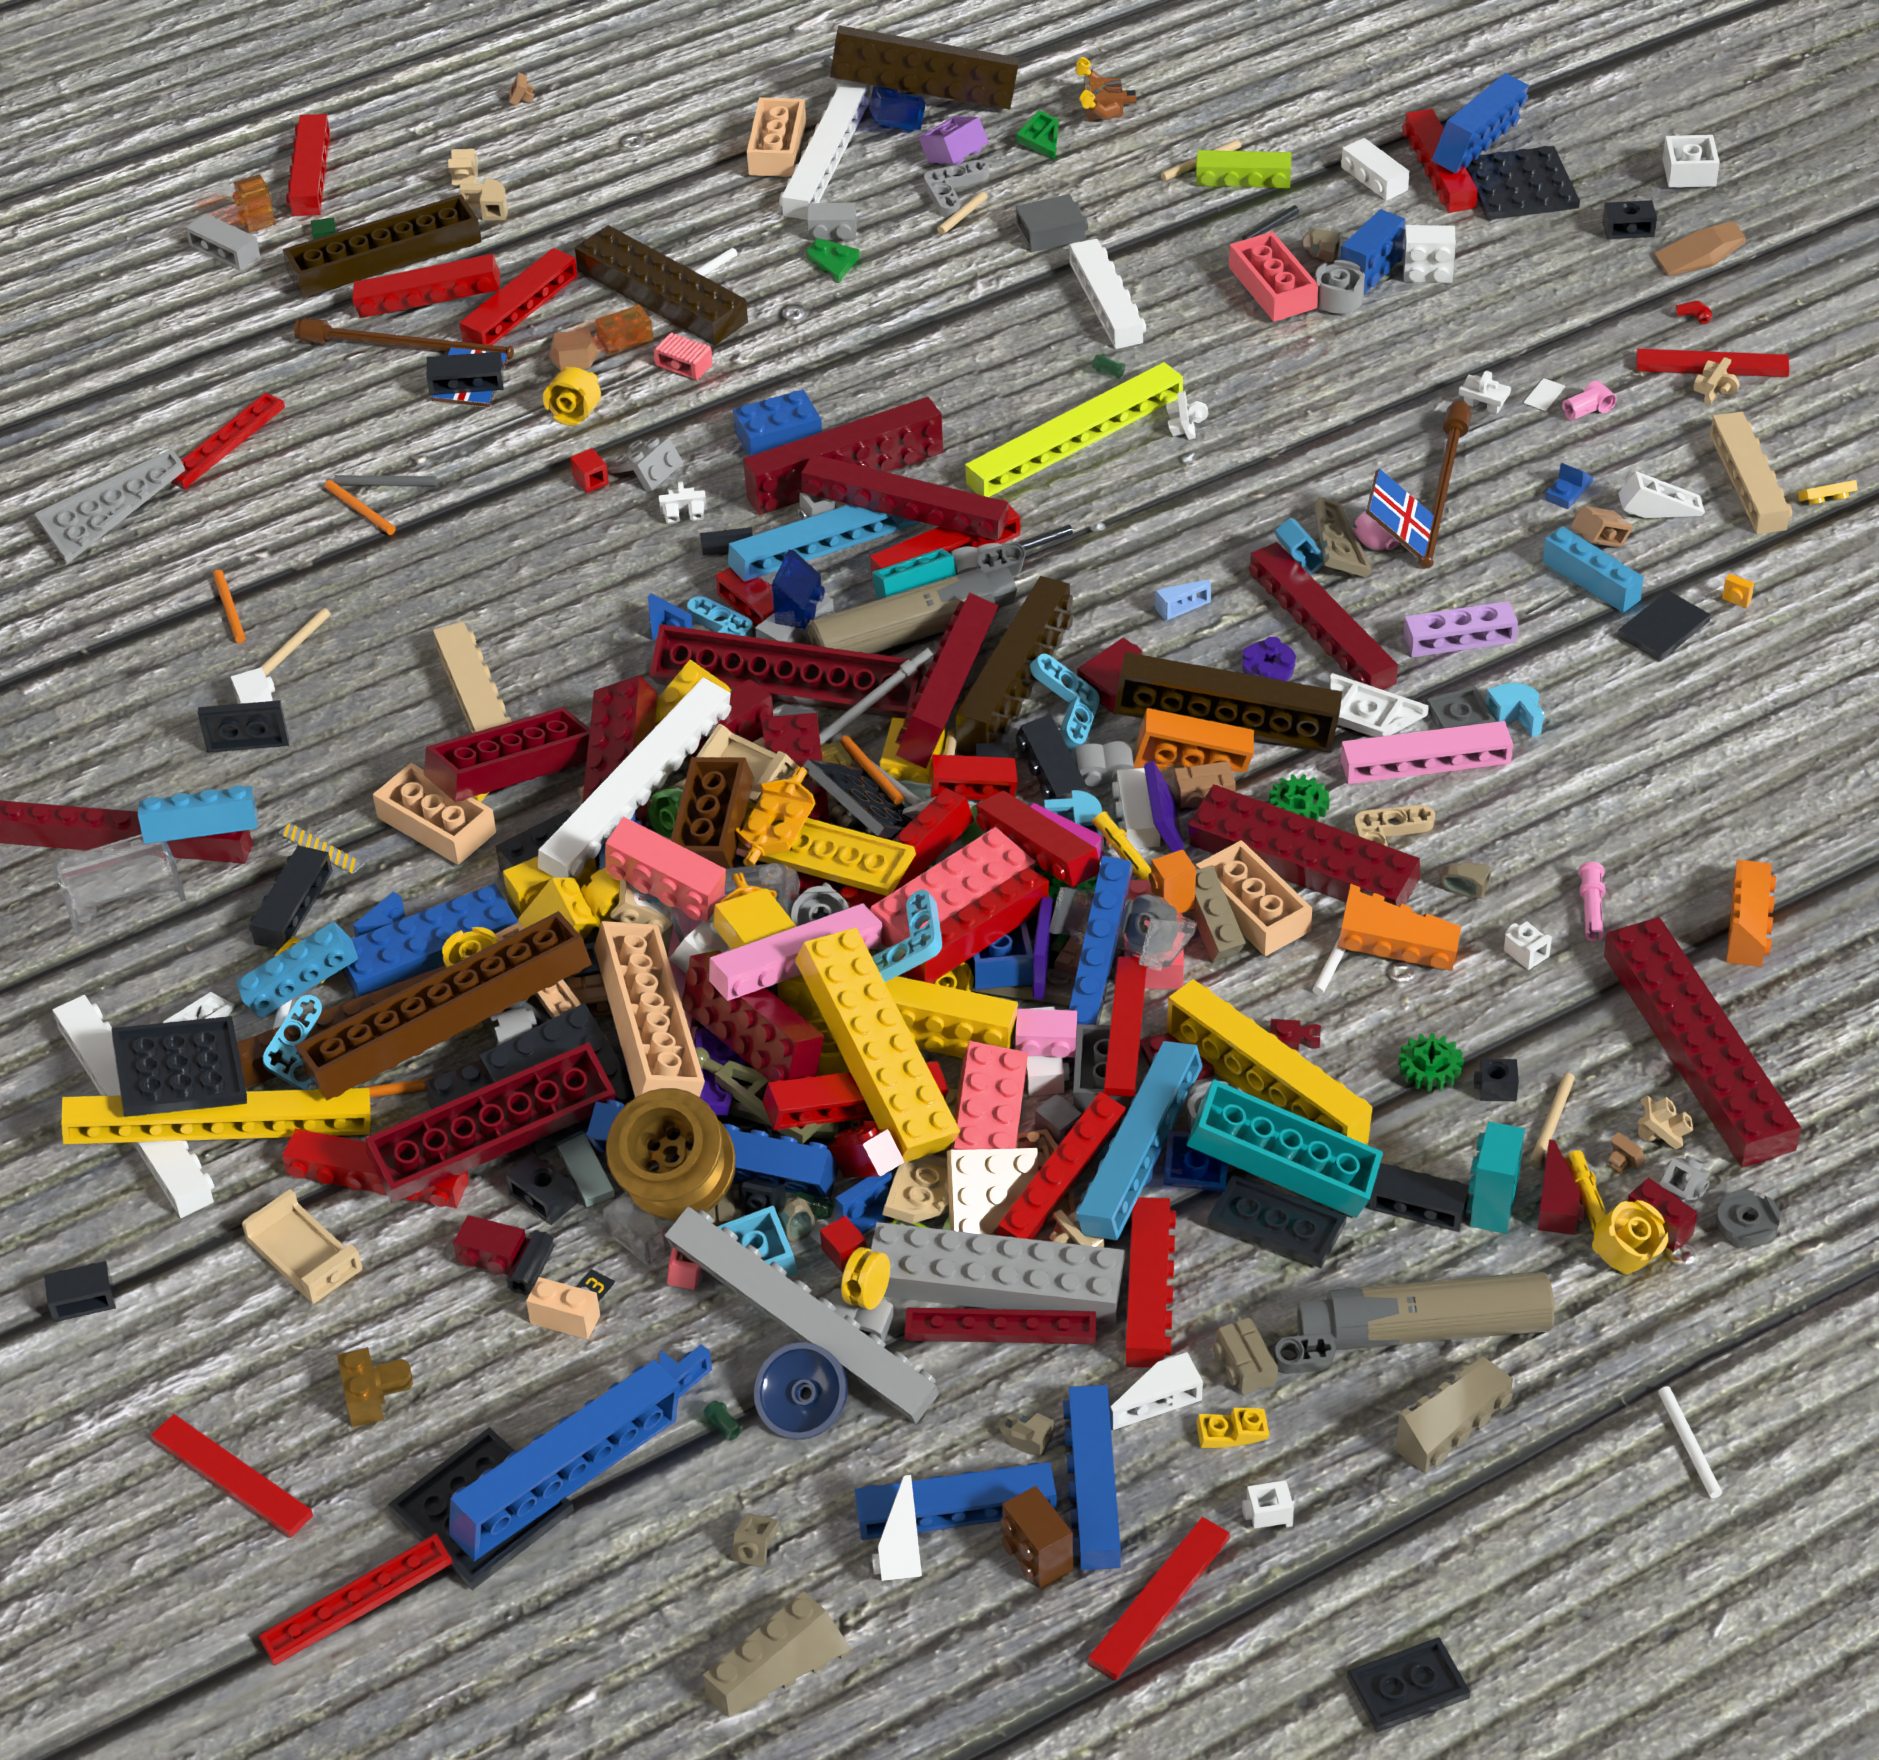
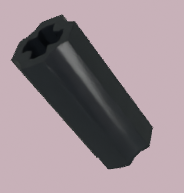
[700,527,753,555]
[506,1230,555,1296]

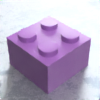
[919,116,989,165]

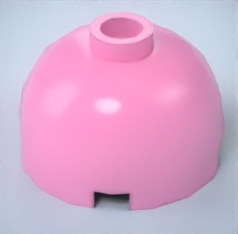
[1353,511,1400,550]

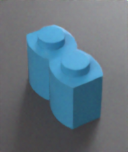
[1275,518,1324,575]

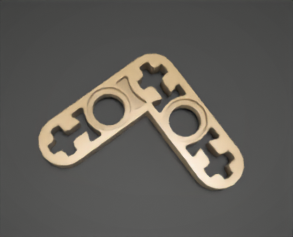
[1354,805,1435,846]

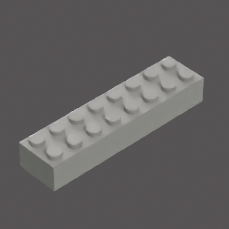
[871,1222,1125,1323]

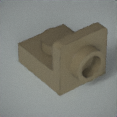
[733,1513,779,1567]

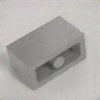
[808,202,857,240]

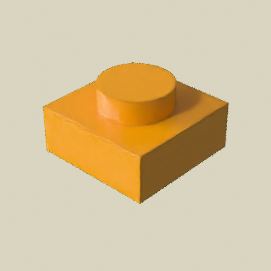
[1722,573,1754,608]

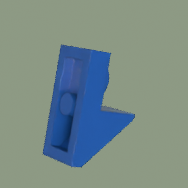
[1545,463,1594,509]
[648,593,693,640]
[353,892,405,937]
[660,1344,712,1398]

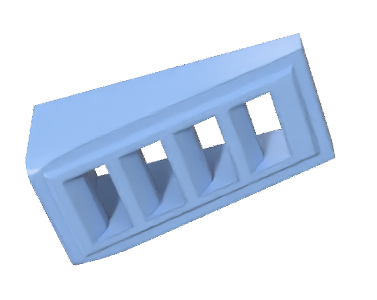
[1155,580,1211,621]

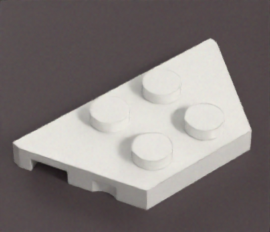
[1330,673,1429,737]

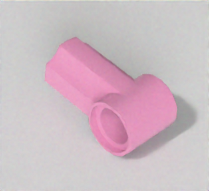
[1562,380,1617,420]

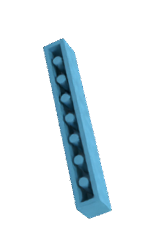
[728,505,921,582]
[1076,1041,1203,1240]

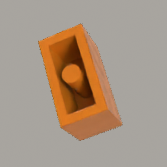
[1148,849,1196,914]

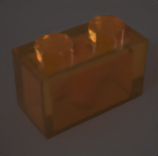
[232,174,276,233]
[595,305,654,355]

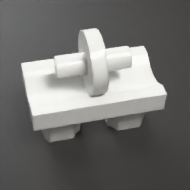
[1459,371,1511,414]
[1166,391,1209,440]
[659,481,707,524]

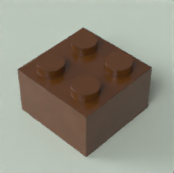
[1001,1486,1073,1589]

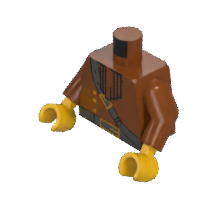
[1075,57,1136,122]

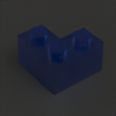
[869,85,926,132]

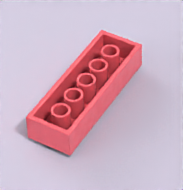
[870,827,1036,960]

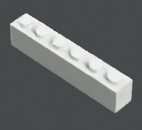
[1070,239,1146,349]

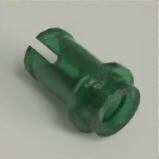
[1092,353,1126,379]
[794,1191,834,1220]
[703,1401,743,1441]

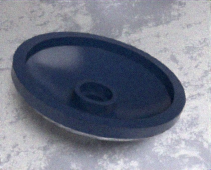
[754,1342,848,1440]

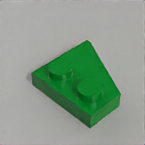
[1015,110,1059,160]
[806,238,860,283]

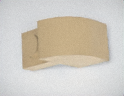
[448,149,478,186]
[459,179,508,220]

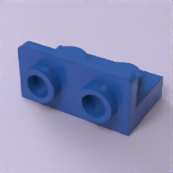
[835,1171,892,1235]

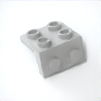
[608,437,684,491]

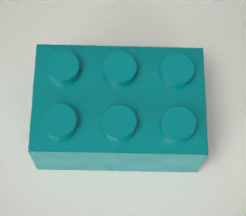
[1466,1121,1525,1234]

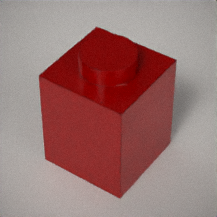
[570,448,609,493]
[820,1215,867,1273]

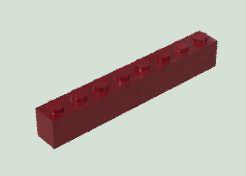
[802,454,1009,541]
[1249,542,1398,690]

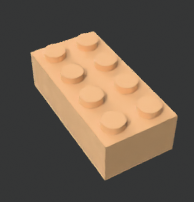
[747,97,806,177]
[373,763,496,865]
[1196,840,1312,956]

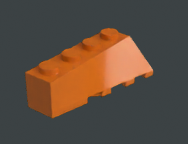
[1133,708,1254,772]
[1726,859,1776,967]
[1337,884,1461,971]

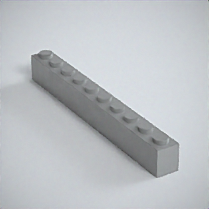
[665,1206,939,1424]

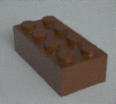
[671,757,754,871]

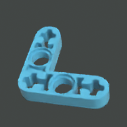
[687,596,753,637]
[1030,654,1100,750]
[872,890,942,982]
[263,995,322,1090]

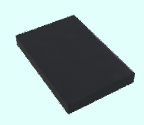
[1617,590,1711,662]
[198,700,289,753]
[1347,1637,1470,1733]

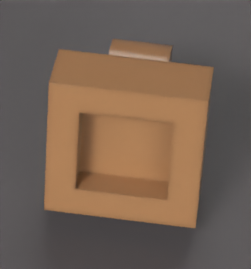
[509,72,534,105]
[1608,1132,1646,1174]

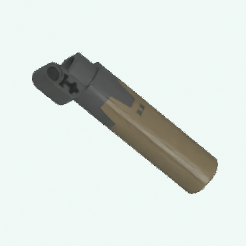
[808,542,1026,654]
[1273,1271,1555,1374]

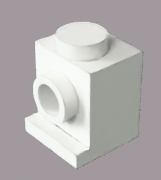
[1504,921,1552,970]
[1242,1480,1294,1529]

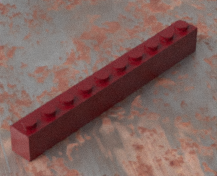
[0,800,253,864]

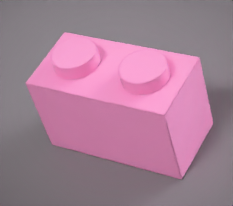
[1016,1009,1077,1058]

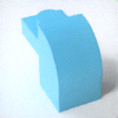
[1486,683,1544,737]
[1044,790,1103,836]

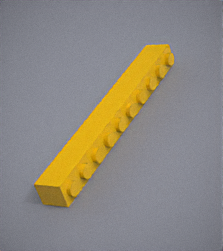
[62,1088,371,1144]

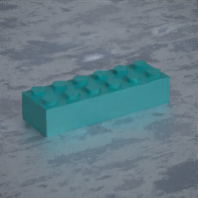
[1186,1079,1383,1218]

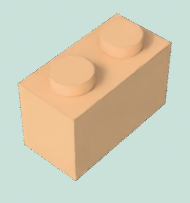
[526,1277,600,1340]

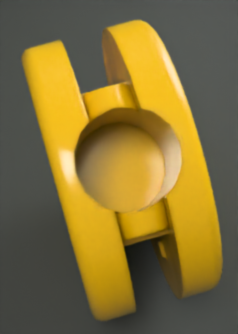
[841,1247,890,1310]

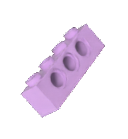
[1403,601,1518,657]

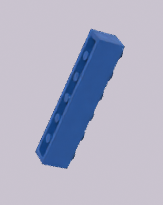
[1069,856,1133,1025]
[1063,1385,1121,1570]
[855,1462,1057,1540]

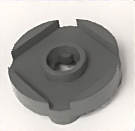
[1121,894,1177,954]
[1716,1190,1781,1248]

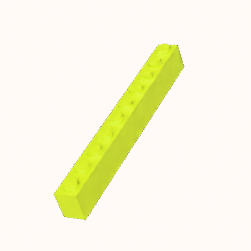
[965,362,1183,497]

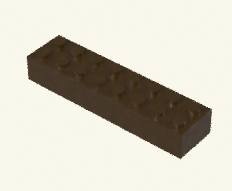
[830,25,1019,110]
[283,194,482,298]
[574,225,748,346]
[956,576,1073,756]
[1114,652,1343,753]

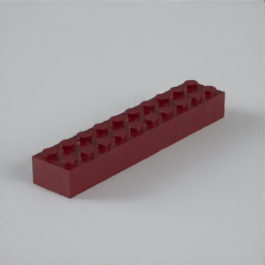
[649,624,927,719]
[1604,917,1801,1168]

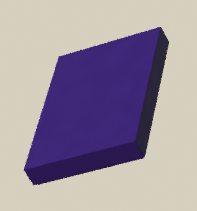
[1144,761,1184,853]
[1033,897,1052,1000]

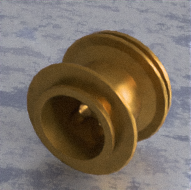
[606,1088,736,1220]

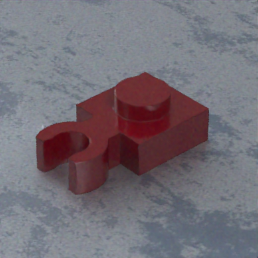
[1270,1019,1321,1051]

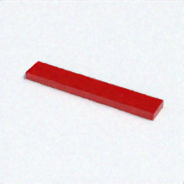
[1636,348,1790,377]
[170,392,285,489]
[1104,957,1148,1097]
[151,1414,313,1538]
[1088,1516,1230,1681]
[258,1534,453,1666]

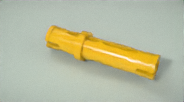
[1092,811,1151,880]
[1564,1150,1607,1233]

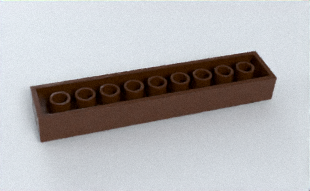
[295,911,592,1101]

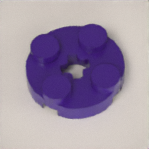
[1242,637,1296,681]

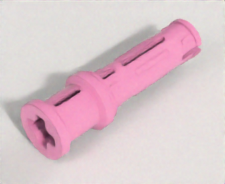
[1578,862,1606,942]

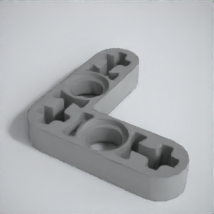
[924,160,989,218]

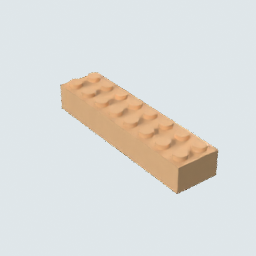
[594,921,705,1098]

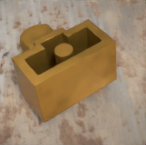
[337,1347,413,1427]

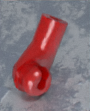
[1676,300,1712,324]

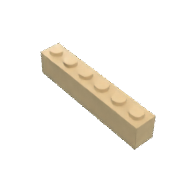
[1710,411,1792,534]
[433,621,511,733]

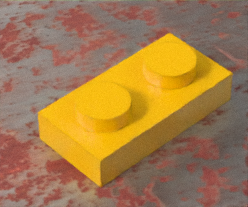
[1797,480,1858,505]

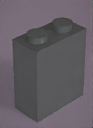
[1016,194,1088,252]

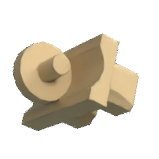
[1693,357,1739,404]
[1638,1096,1693,1150]
[1049,1209,1104,1248]

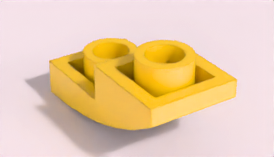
[1196,1407,1270,1448]

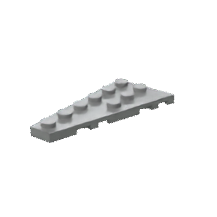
[34,449,185,564]

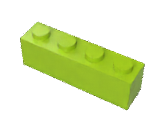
[1196,150,1292,188]

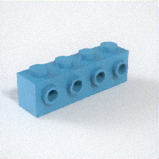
[1542,526,1644,613]
[138,785,258,844]
[236,921,358,1018]

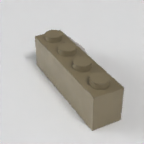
[1396,1356,1513,1473]
[703,1591,852,1718]

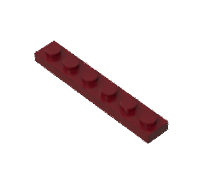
[905,1307,1096,1344]

